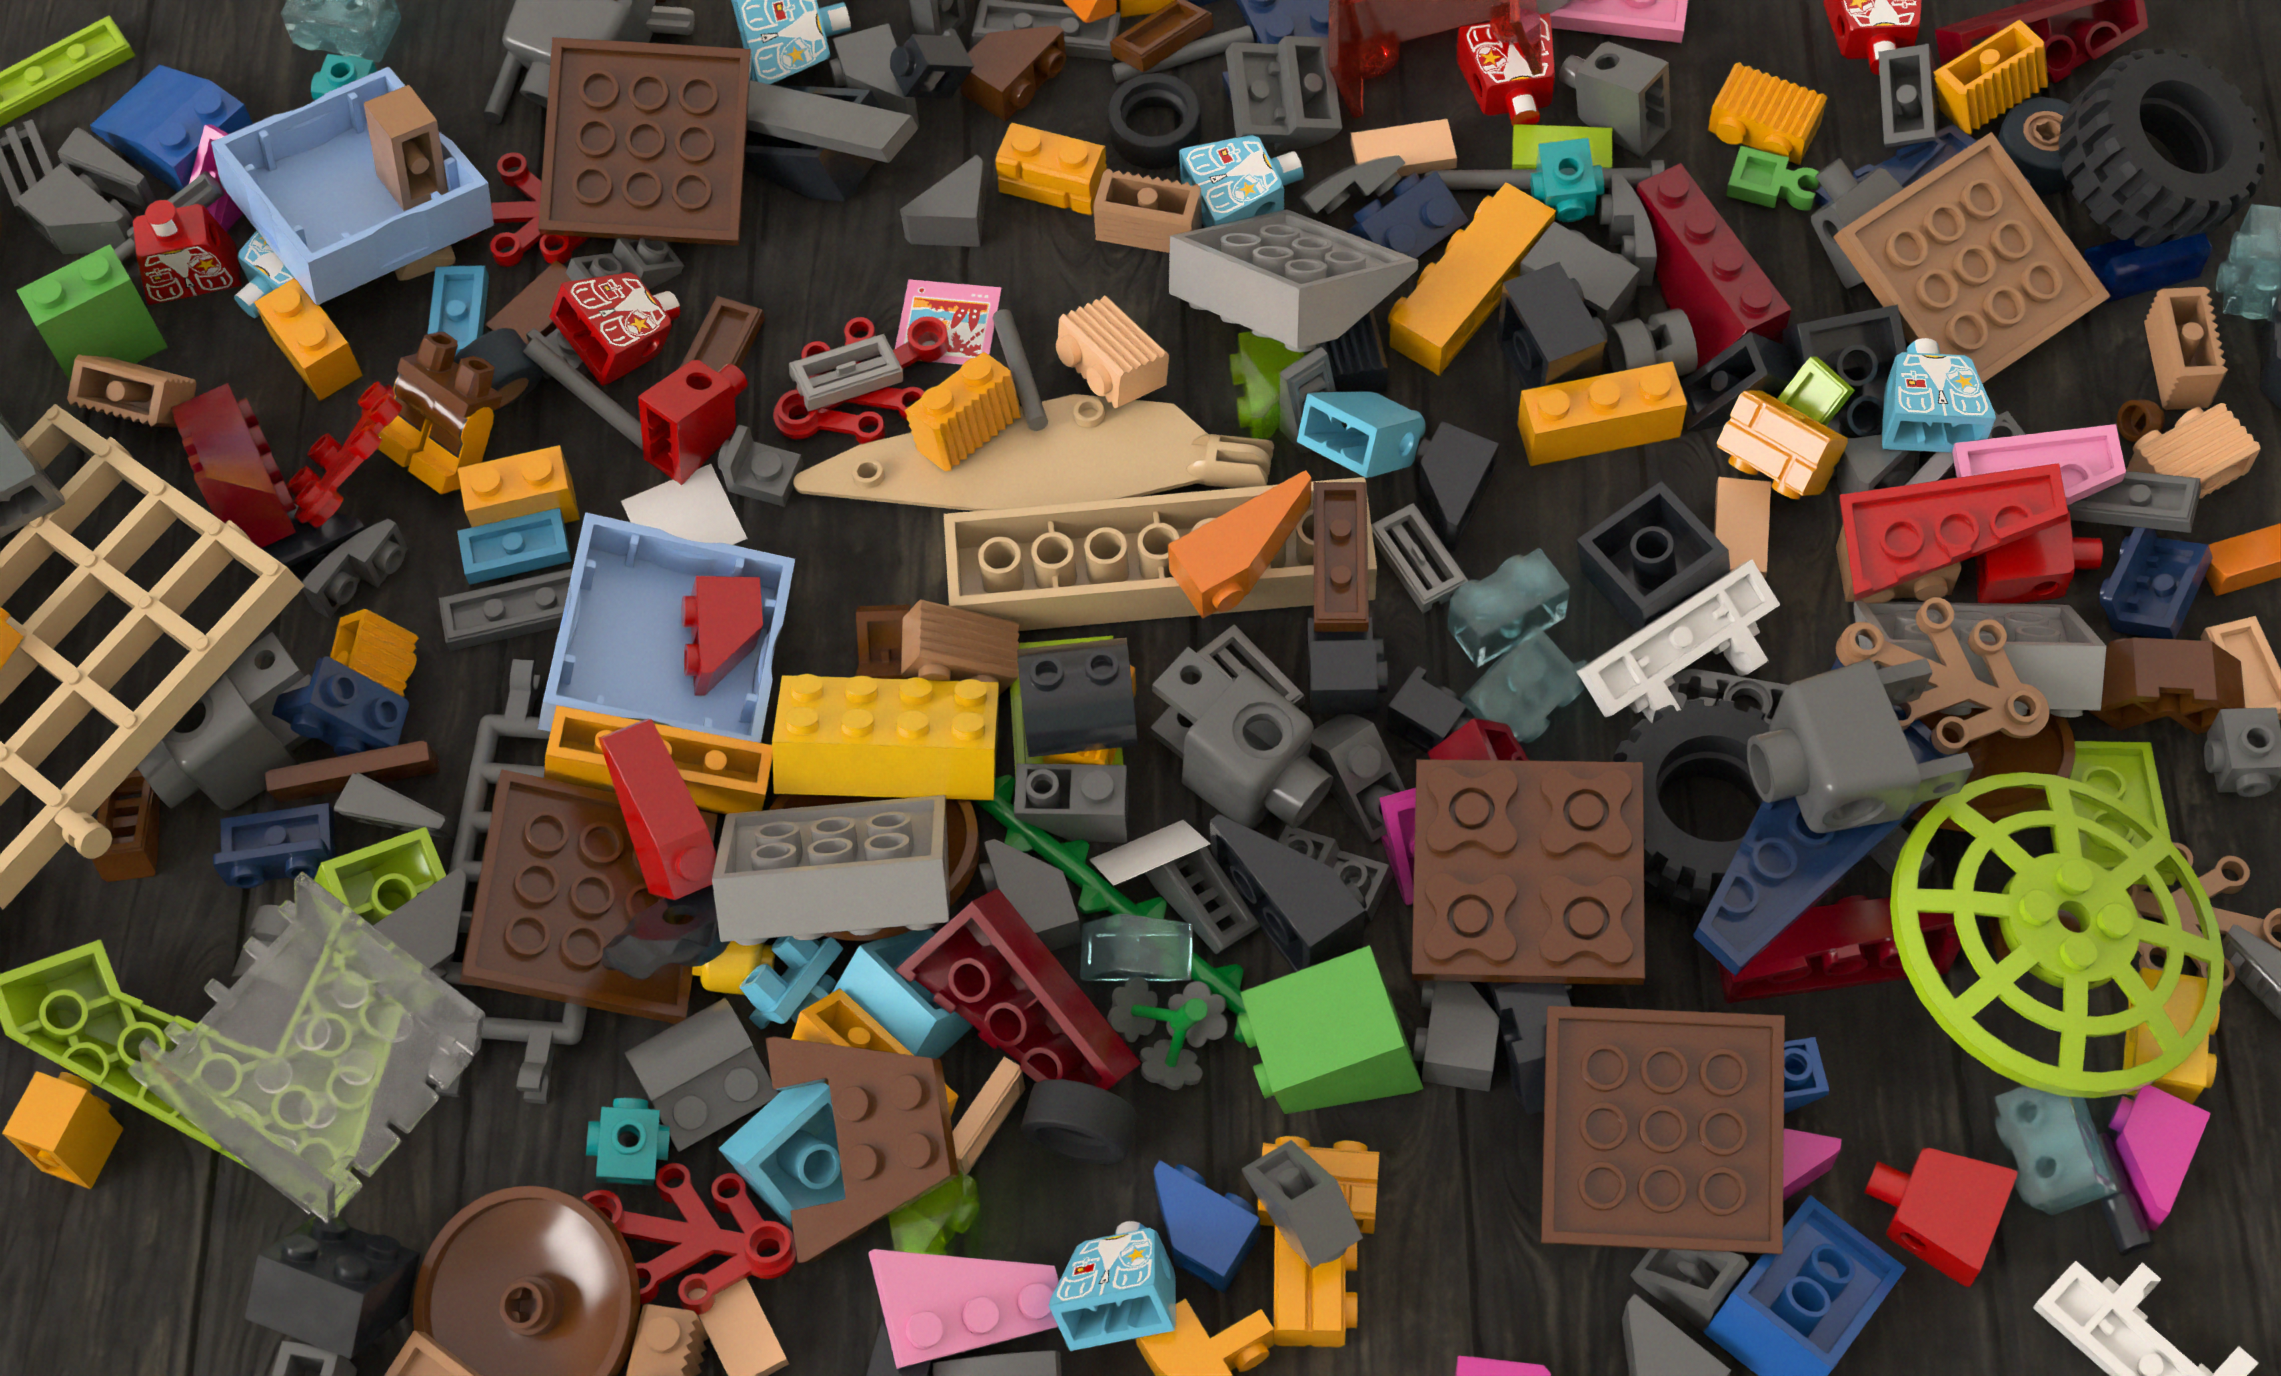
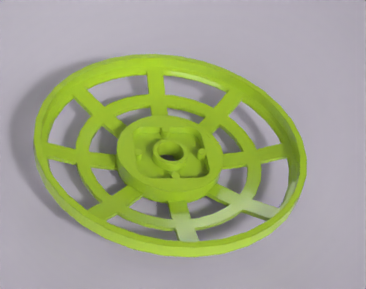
[1890,772,2224,1098]

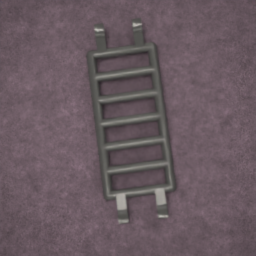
[418,659,588,1104]

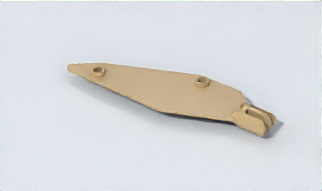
[793,394,1274,511]

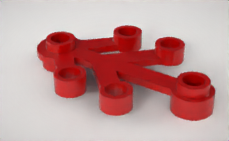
[463,153,589,267]
[773,316,949,444]
[286,381,403,528]
[582,1163,797,1315]

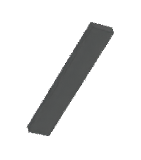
[747,80,918,163]

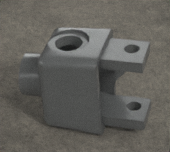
[502,0,656,109]
[137,632,312,811]
[1150,647,1333,830]
[1747,658,1974,833]

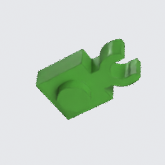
[1726,146,1819,210]

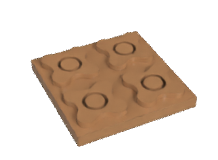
[1833,132,2110,384]

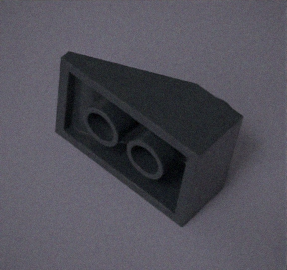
[745,84,882,201]
[1781,304,1927,476]
[1210,814,1367,972]

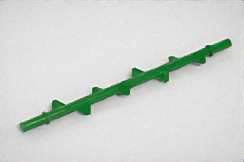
[973,774,1247,1042]

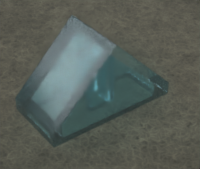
[1080,914,1193,981]

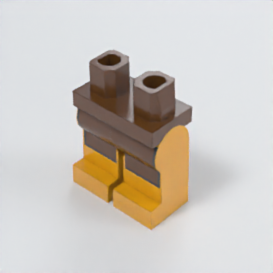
[377,331,503,494]

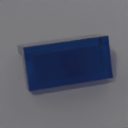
[2083,232,2213,303]

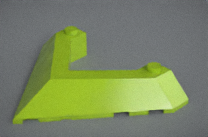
[0,827,446,1216]

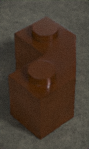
[2089,638,2245,735]

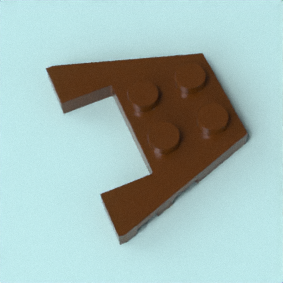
[766,1037,959,1263]

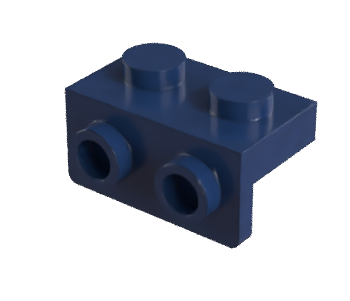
[1345,171,1469,259]
[2100,527,2213,639]
[272,656,409,756]
[213,803,336,888]

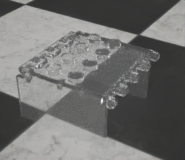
[127,872,485,1223]

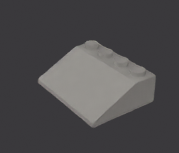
[1169,209,1418,352]
[1854,601,2106,717]
[712,795,950,945]

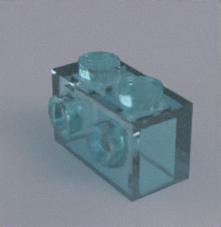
[281,0,401,63]
[2216,204,2281,319]
[1448,548,1570,667]
[1995,1086,2117,1215]

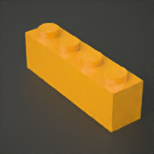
[1388,182,1556,376]
[544,705,773,815]

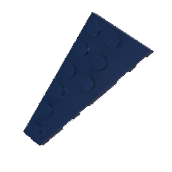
[1693,657,1957,976]

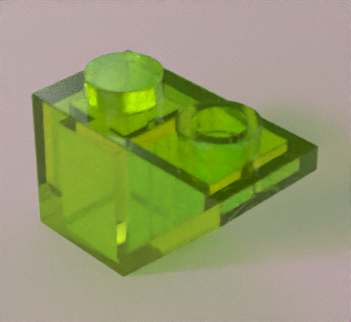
[1229,331,1304,440]
[888,1170,980,1256]

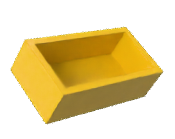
[772,674,999,800]

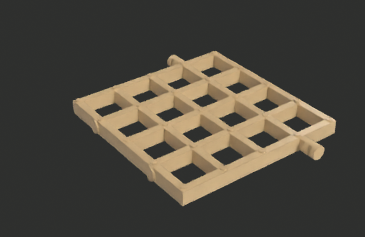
[0,404,305,909]

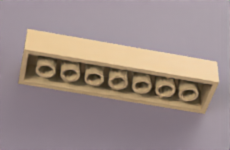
[944,477,1377,631]

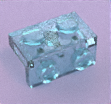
[1461,625,1588,744]

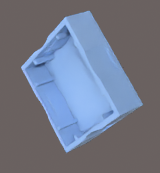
[211,67,494,305]
[538,512,795,743]

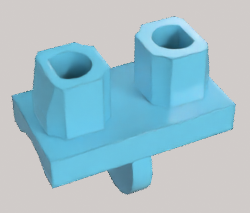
[740,936,844,1029]

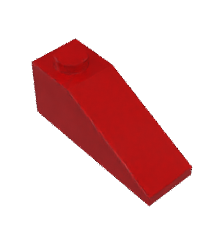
[598,719,717,900]

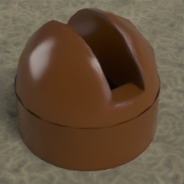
[2117,399,2165,442]

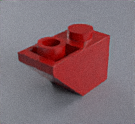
[681,576,763,696]

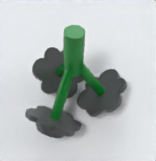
[1108,976,1228,1090]

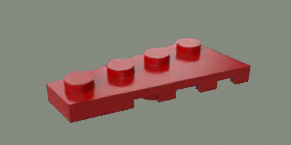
[1840,463,2068,602]

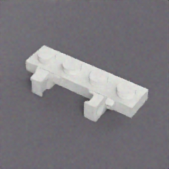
[1576,559,1780,723]
[2033,1261,2258,1376]

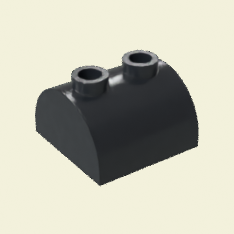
[1017,638,1138,757]

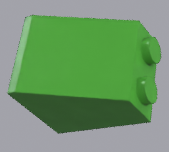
[16,244,168,382]
[1237,945,1424,1114]

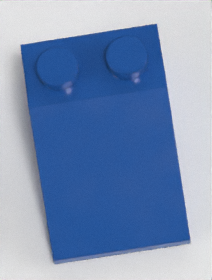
[90,65,253,193]
[1703,1195,1906,1376]

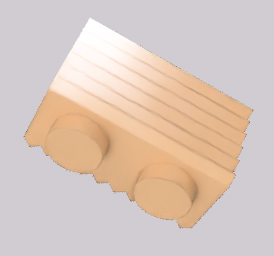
[1056,295,1169,408]
[2126,403,2260,499]

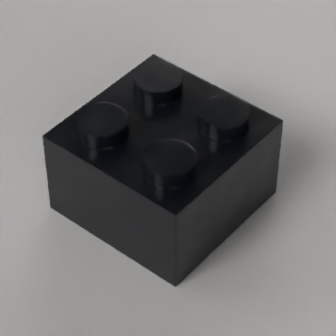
[1497,262,1608,390]
[1576,481,1730,632]
[245,1214,420,1359]

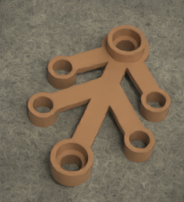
[1836,597,2049,754]
[2126,843,2281,993]

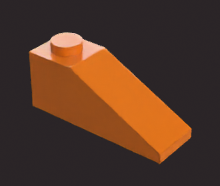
[1168,470,1311,619]

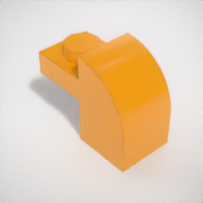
[1136,1299,1274,1376]

